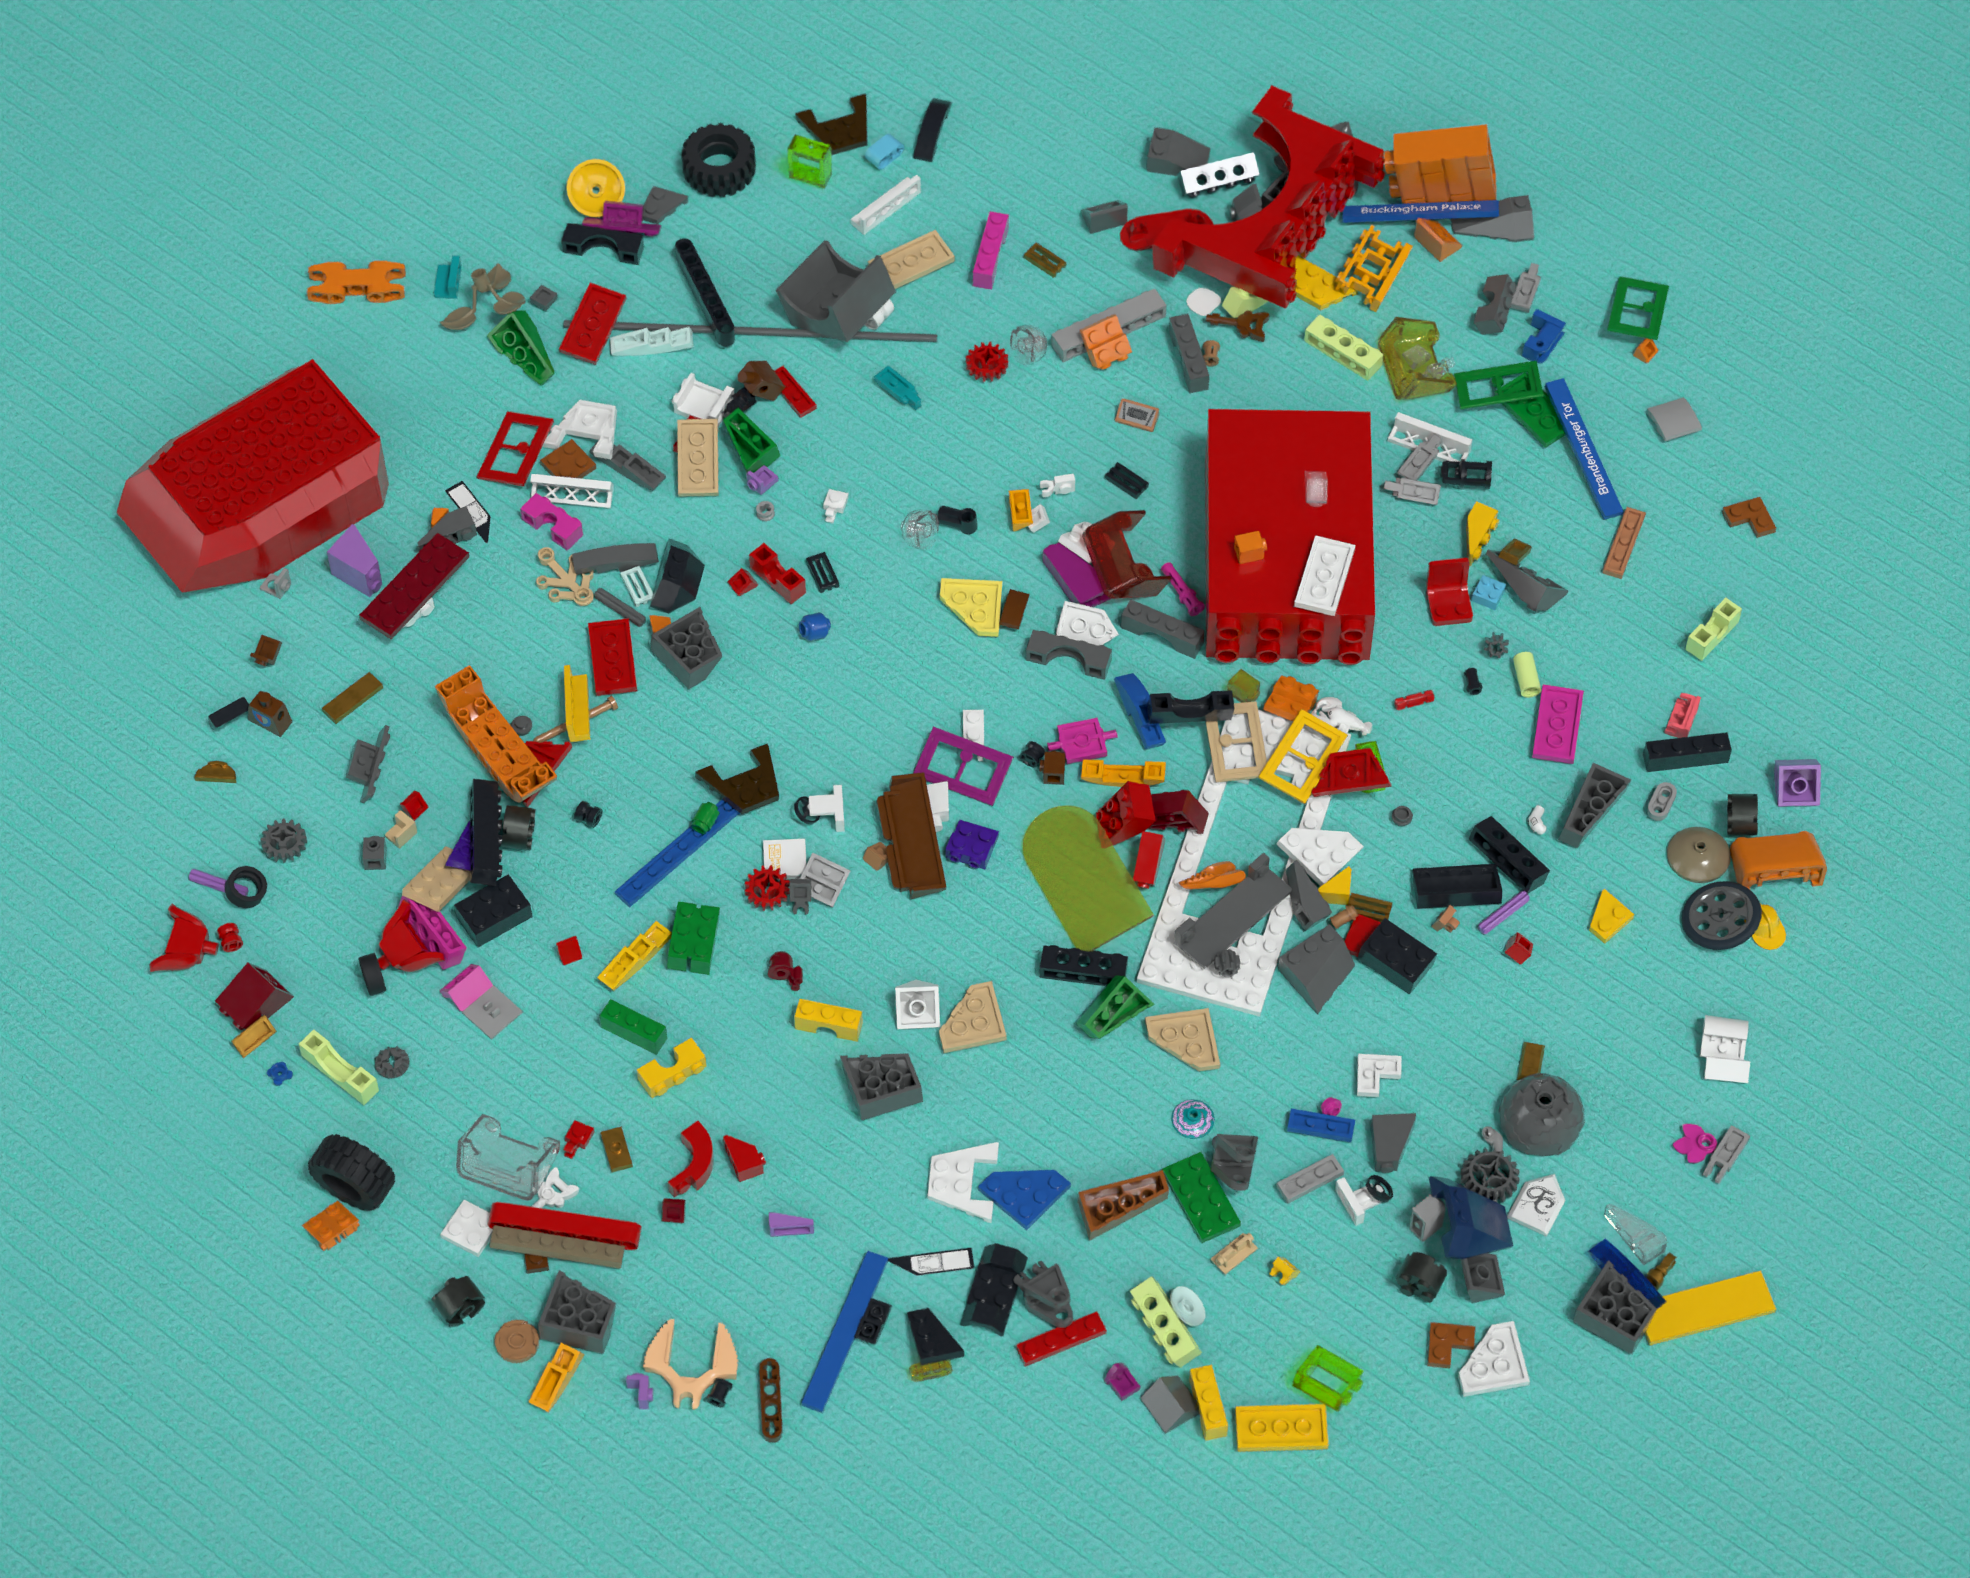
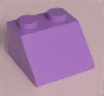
[1774,759,1821,807]

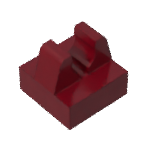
[662,1198,686,1223]

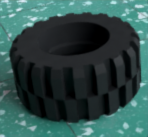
[681,123,756,197]
[308,1134,395,1211]

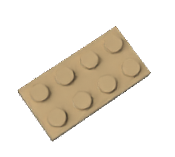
[868,230,955,289]
[677,419,719,497]
[402,846,470,912]

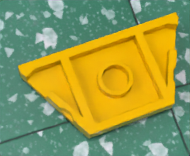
[1295,256,1358,310]

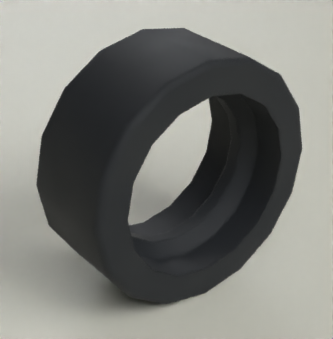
[224,866,267,908]
[358,953,386,996]

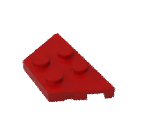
[522,741,573,807]
[1312,748,1392,797]

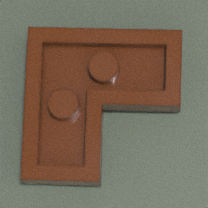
[1722,497,1776,538]
[1428,1322,1475,1369]

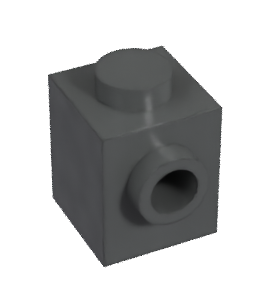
[363,836,387,870]

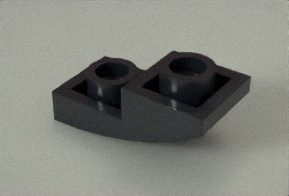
[854,1298,892,1345]

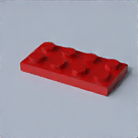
[559,283,627,365]
[588,618,637,696]

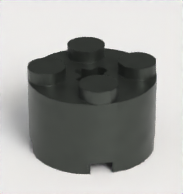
[1727,794,1758,836]
[501,805,536,850]
[1396,1252,1447,1303]
[431,1276,485,1327]

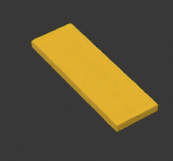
[1645,1271,1776,1346]

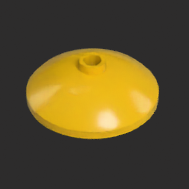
[567,159,625,217]

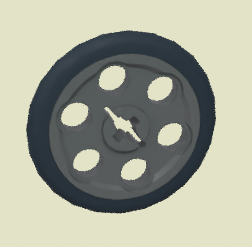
[1681,881,1762,950]

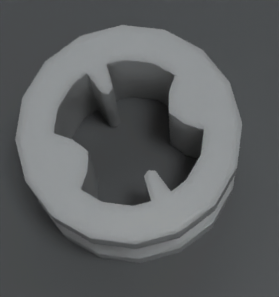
[756,501,775,521]

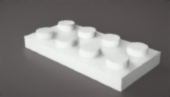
[1294,536,1355,616]

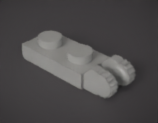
[1703,1125,1751,1184]

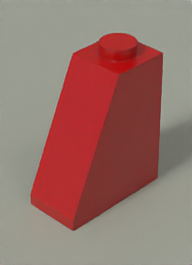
[1133,831,1165,889]

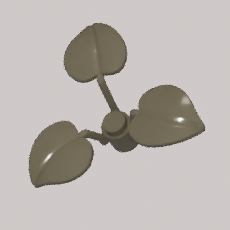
[440,263,526,330]

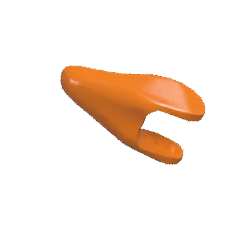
[1179,861,1246,890]

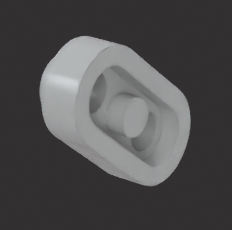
[1647,782,1677,821]

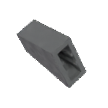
[1371,1113,1416,1173]

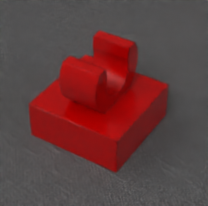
[400,790,429,821]

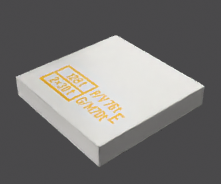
[763,839,806,880]

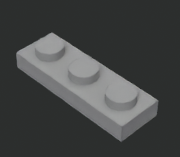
[1276,1154,1344,1204]

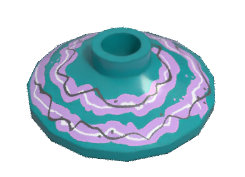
[1171,1099,1215,1139]

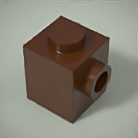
[1040,751,1065,785]

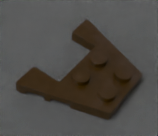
[795,93,867,156]
[695,744,779,814]

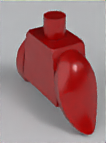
[377,899,445,972]
[149,903,219,972]

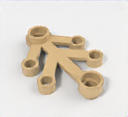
[536,547,594,606]

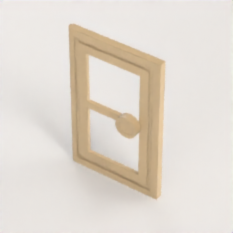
[1205,701,1267,782]

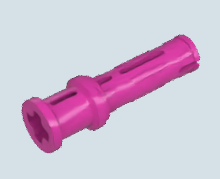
[1161,562,1205,616]

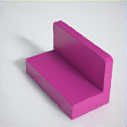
[439,964,493,1011]

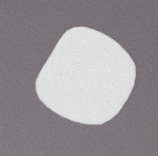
[1187,288,1221,316]

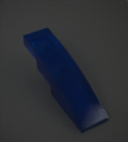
[1588,1238,1667,1309]

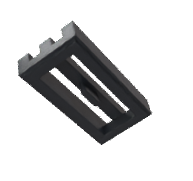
[1105,462,1149,499]
[806,552,840,593]

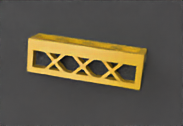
[564,665,591,742]

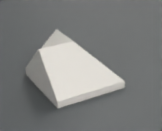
[895,980,940,1029]

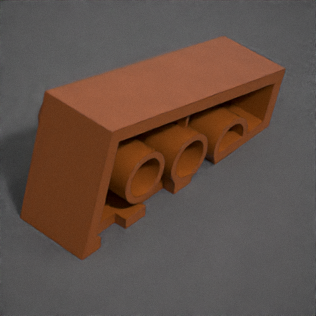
[1077,1170,1169,1241]

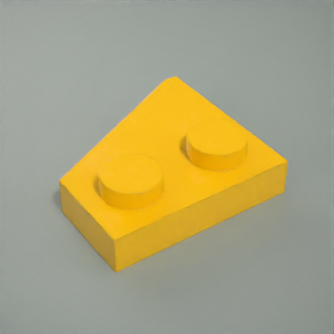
[1589,889,1634,944]

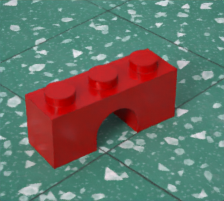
[749,543,806,604]

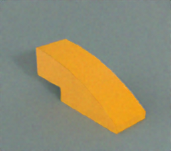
[529,1343,584,1412]

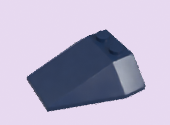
[1429,1176,1513,1260]

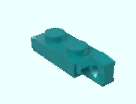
[874,365,922,410]

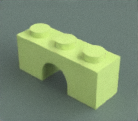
[1686,598,1742,661]

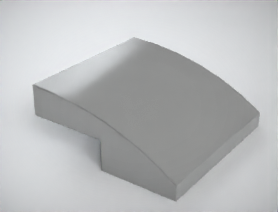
[1648,397,1702,441]
[800,853,850,907]

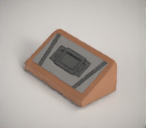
[1115,398,1159,432]

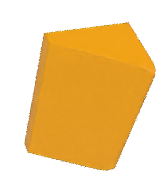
[1009,489,1033,531]

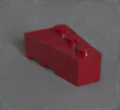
[1148,790,1209,834]

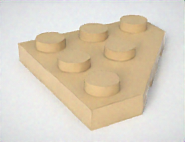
[939,981,1007,1053]
[1145,1008,1220,1071]

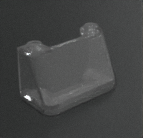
[456,1114,560,1201]

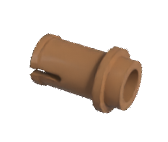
[1330,905,1359,929]

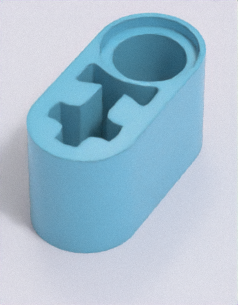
[865,134,904,170]

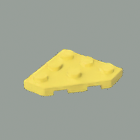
[940,578,1002,637]

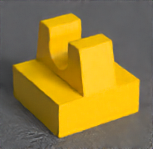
[1269,1257,1301,1285]

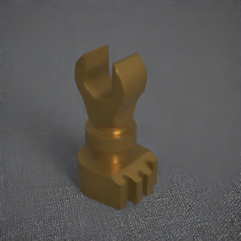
[1644,1252,1677,1291]

